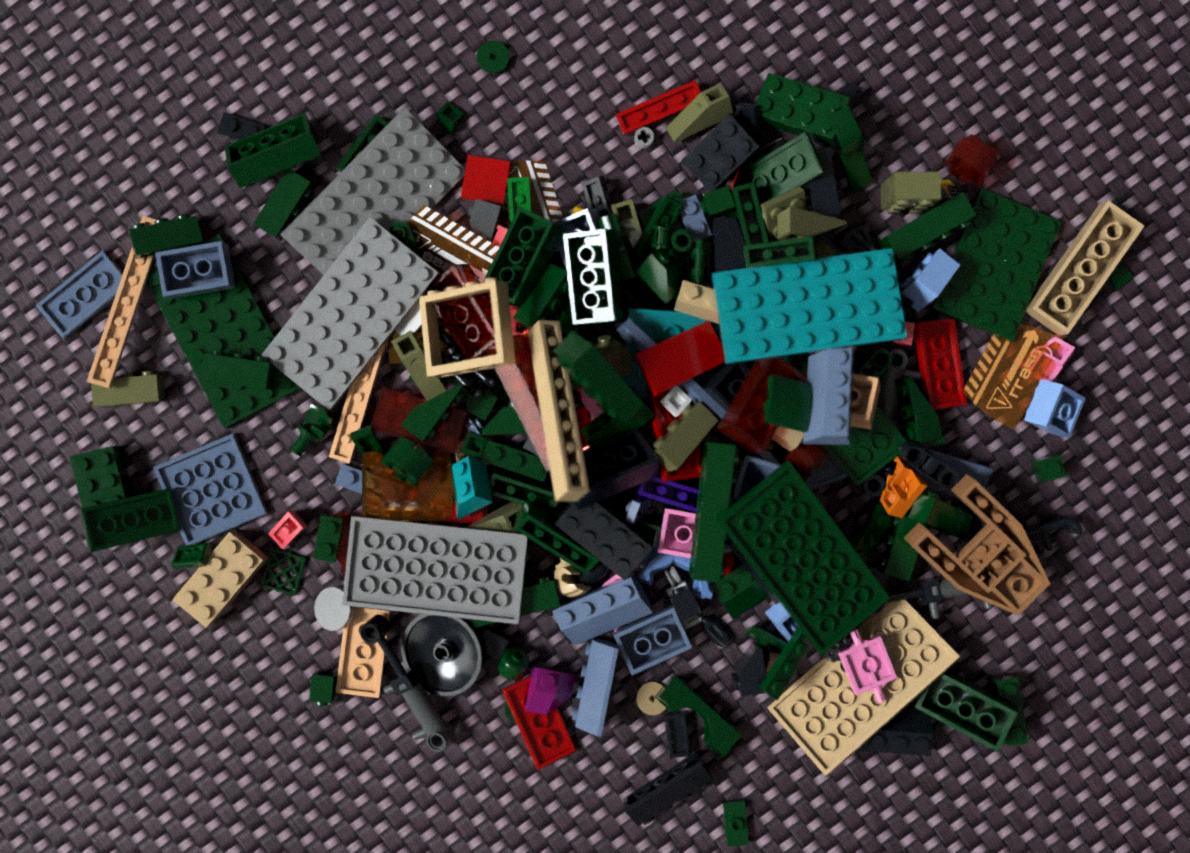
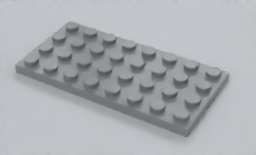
[280,108,465,275]
[262,217,440,411]
[342,516,528,624]

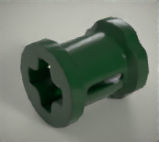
[651,222,673,249]

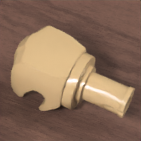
[554,558,592,598]

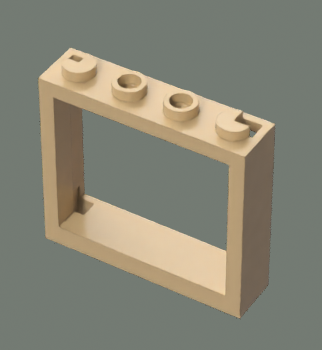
[419,278,516,378]

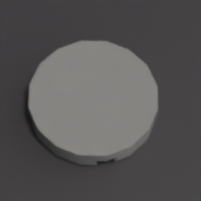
[314,587,355,631]

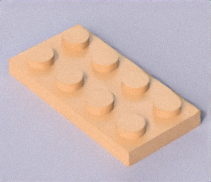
[335,606,391,698]

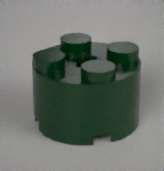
[380,437,434,488]

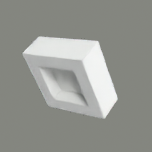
[659,386,692,417]

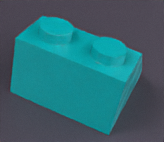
[451,456,493,519]

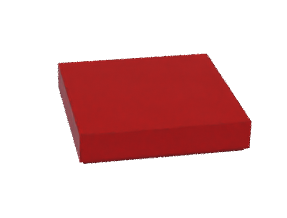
[461,155,511,205]

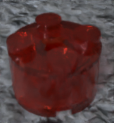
[944,134,999,186]
[778,439,828,482]

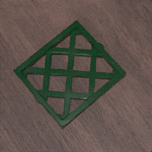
[261,548,307,596]

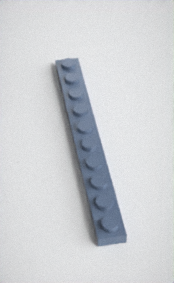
[617,319,781,466]

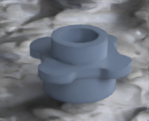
[465,415,485,435]

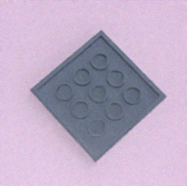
[153,433,269,546]

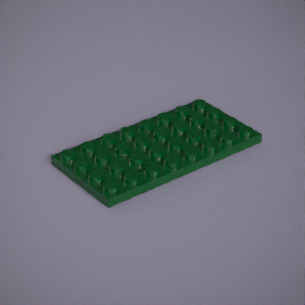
[146,234,301,428]
[716,461,890,656]

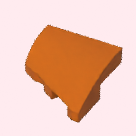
[880,455,927,518]

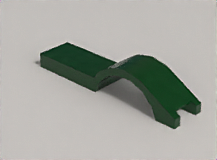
[824,100,872,193]

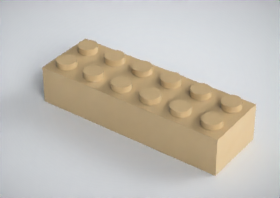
[1025,200,1144,336]

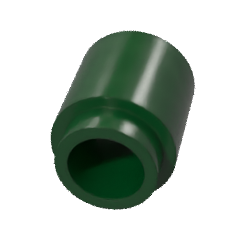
[671,228,694,252]

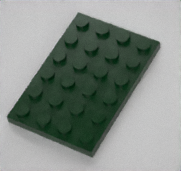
[931,188,1062,342]

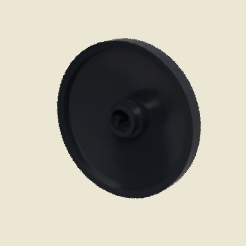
[401,614,485,696]

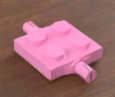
[838,628,897,703]

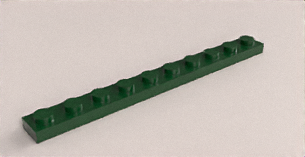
[759,503,894,701]

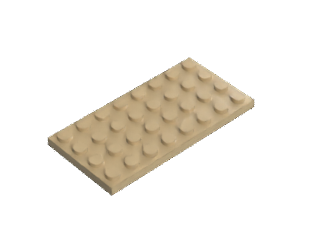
[767,600,960,777]

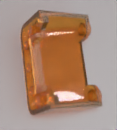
[362,451,453,521]

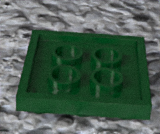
[822,406,907,486]

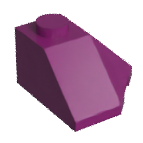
[525,667,575,715]

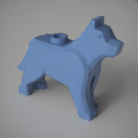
[639,533,732,600]

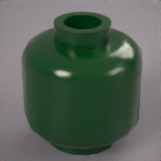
[498,647,529,680]

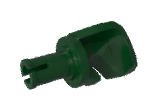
[289,403,336,457]

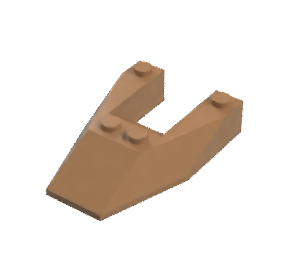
[904,474,1050,616]

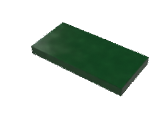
[734,132,826,210]
[78,488,181,553]

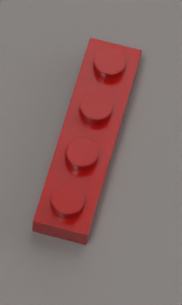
[615,80,701,136]

